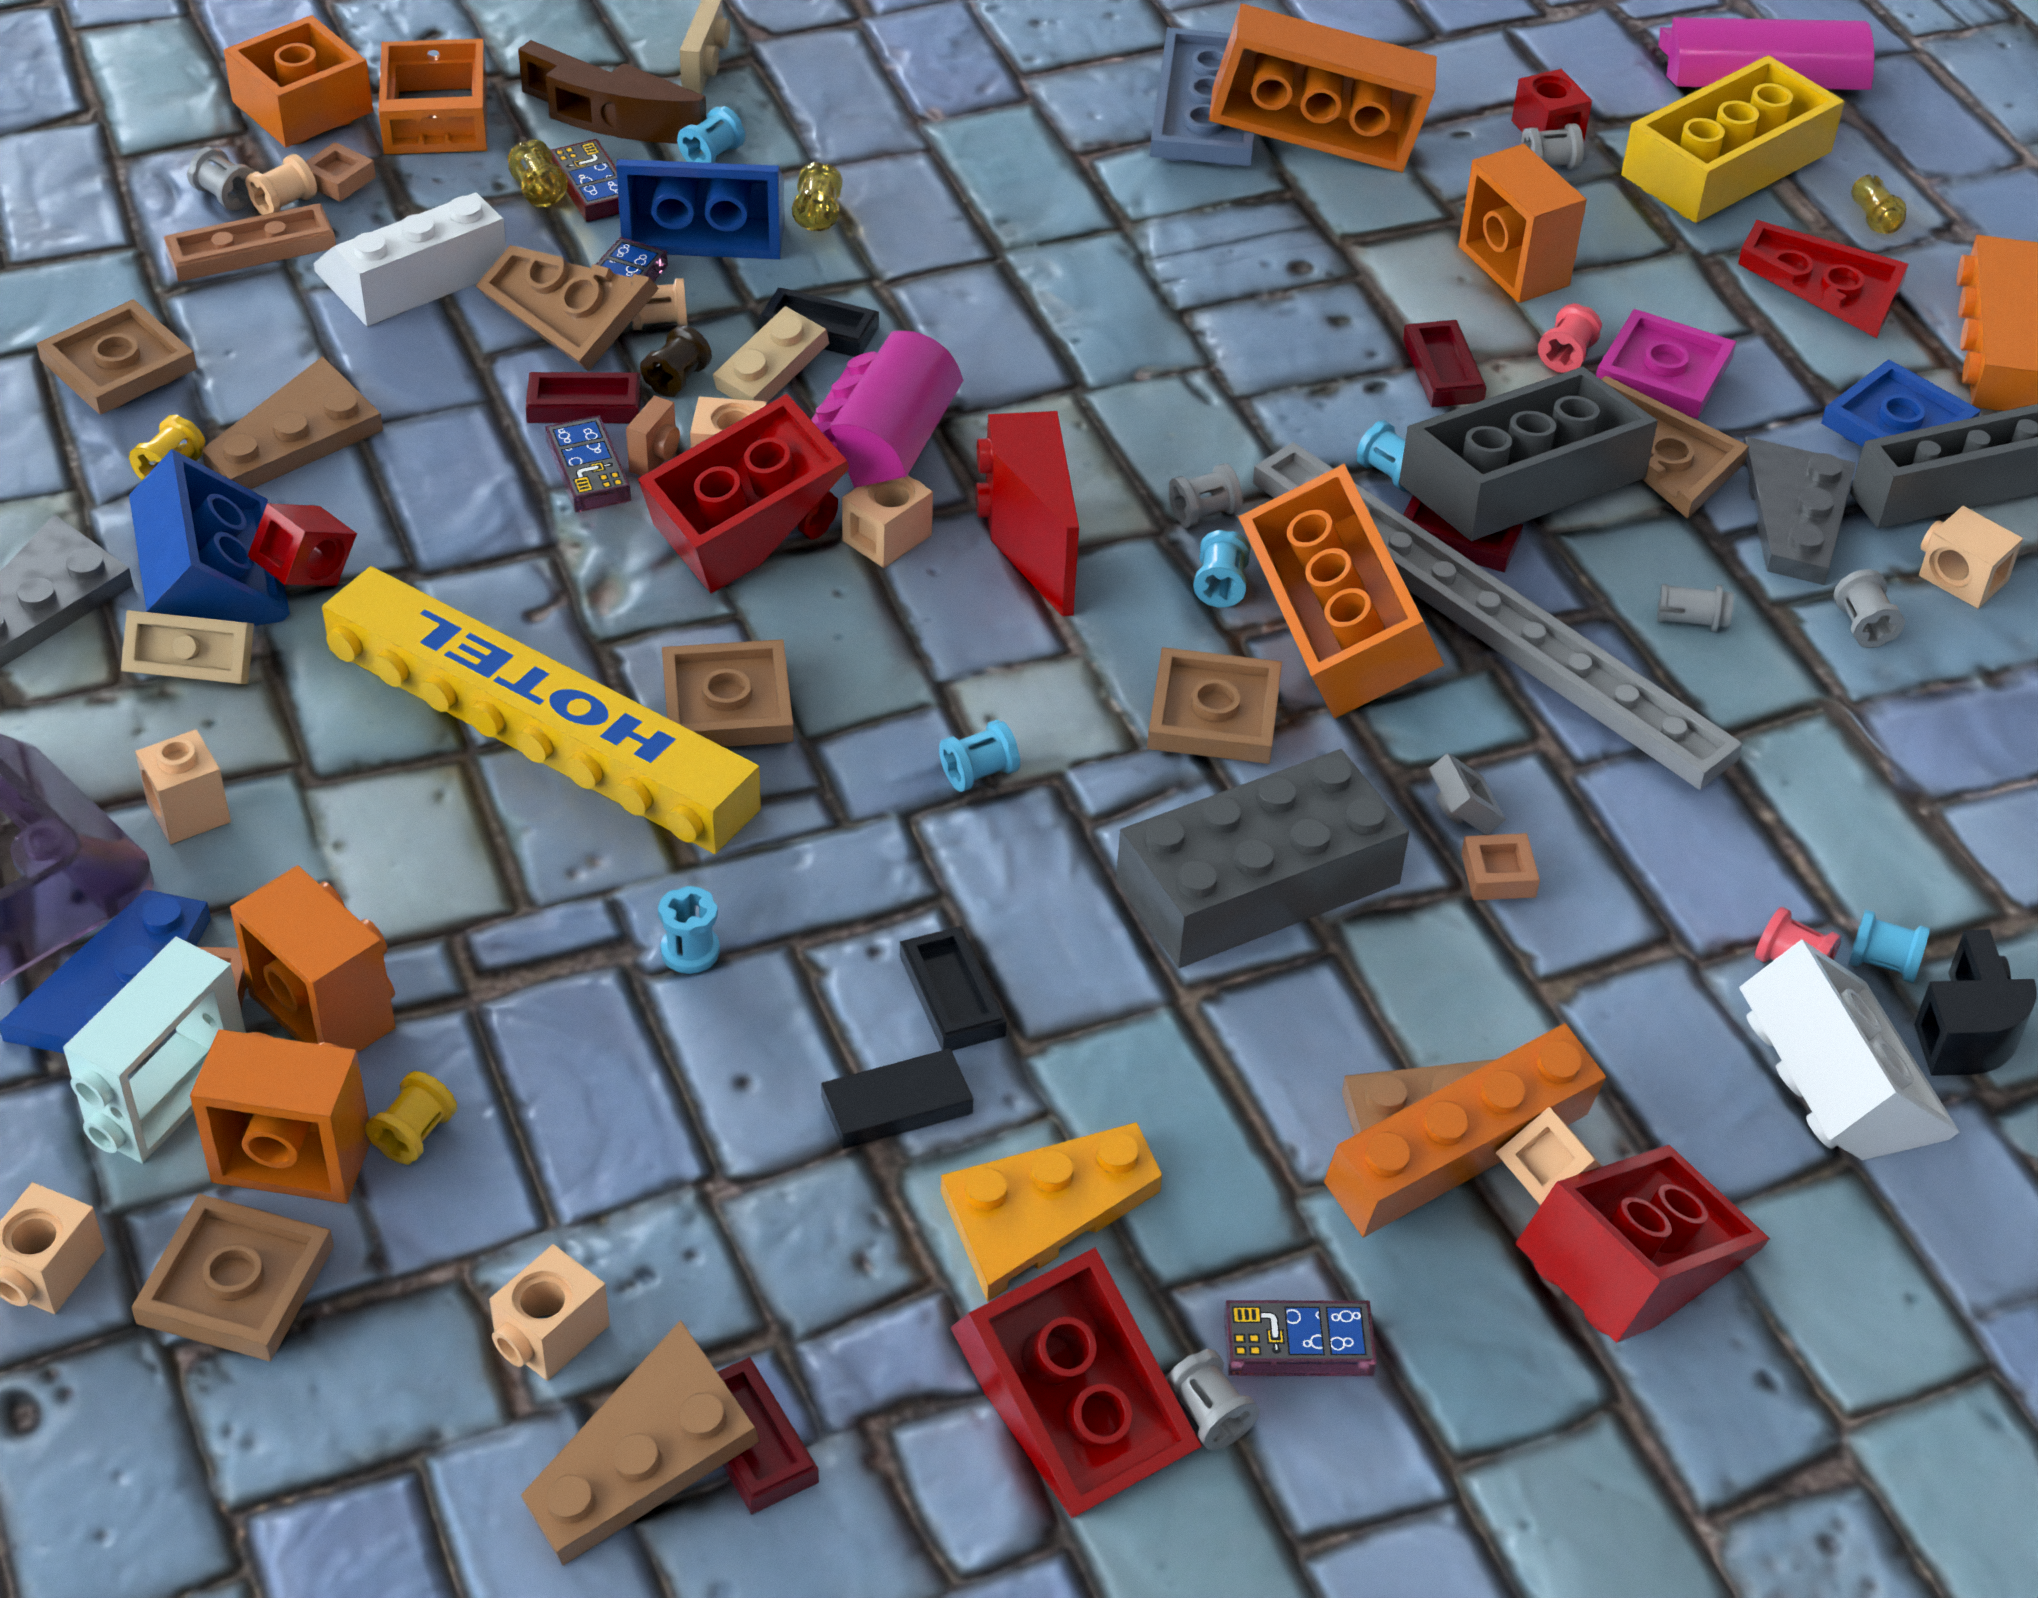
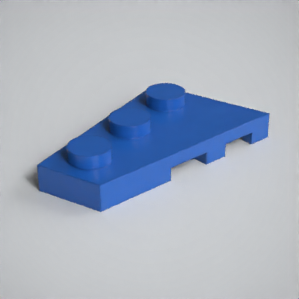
[0,889,211,1054]

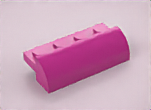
[1658,17,1874,90]
[811,331,964,488]

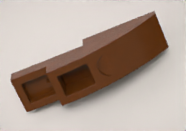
[518,40,707,144]

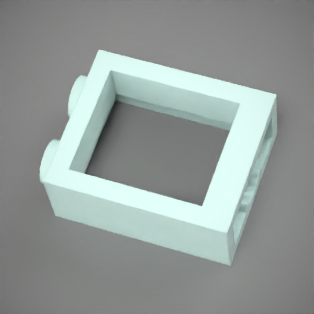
[63,937,246,1164]

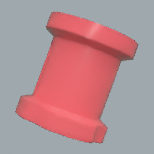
[1538,303,1602,373]
[1755,907,1842,963]

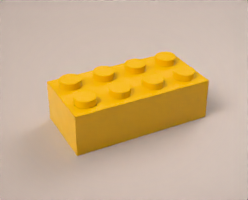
[1621,55,1845,223]

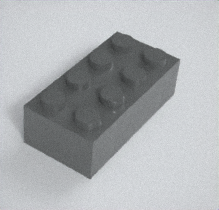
[1399,367,1658,541]
[1116,748,1409,968]

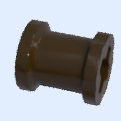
[640,326,712,397]

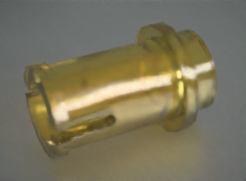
[1851,174,1907,234]

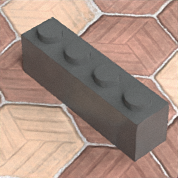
[1850,404,2038,529]

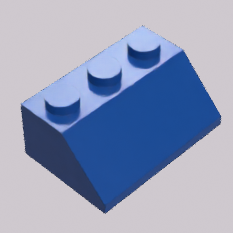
[616,159,785,259]
[129,449,290,626]

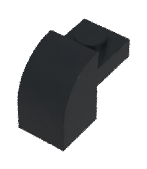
[1914,929,2037,1076]

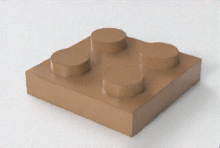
[37,299,197,415]
[662,639,794,747]
[1147,647,1282,764]
[131,1194,334,1362]

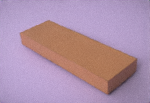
[164,203,336,282]

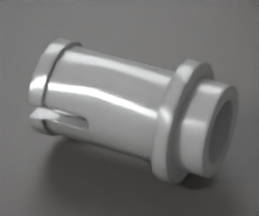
[1657,584,1734,632]

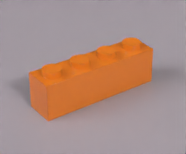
[1956,234,2038,411]
[1324,1023,1606,1238]

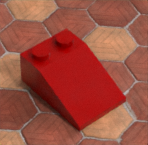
[638,394,849,594]
[975,411,1079,616]
[1515,1145,1770,1343]
[950,1247,1202,1518]

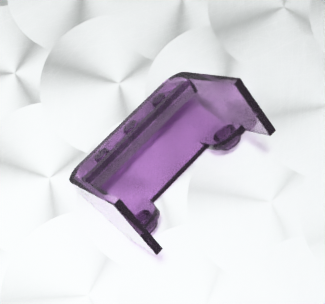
[0,733,154,984]

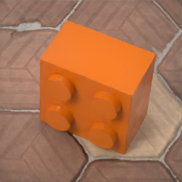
[223,15,373,148]
[1458,143,1587,303]
[230,865,396,1053]
[190,1029,371,1204]

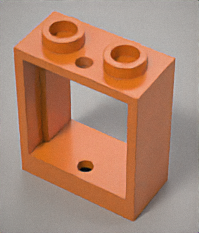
[378,38,488,155]

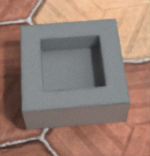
[1429,753,1506,835]

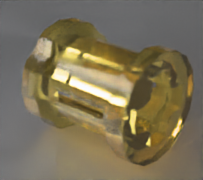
[507,139,568,207]
[792,162,843,231]

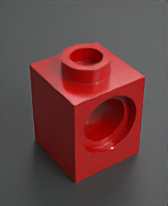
[1511,68,1592,142]
[247,503,357,586]

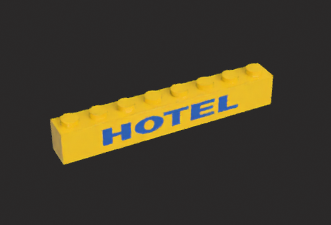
[322,566,761,854]

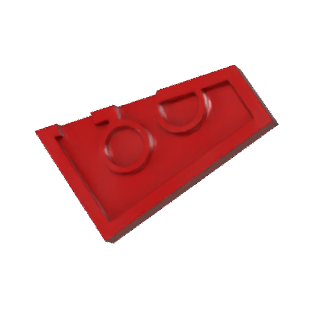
[1738,220,1909,338]

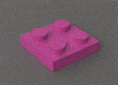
[1596,309,1737,419]

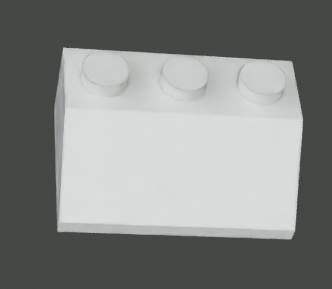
[314,192,506,327]
[1739,939,1959,1160]

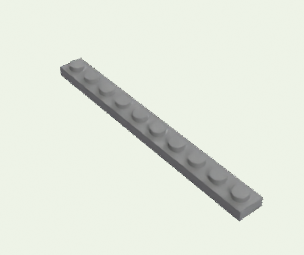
[1253,442,1743,790]

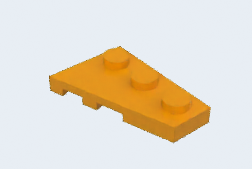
[940,1122,1162,1302]

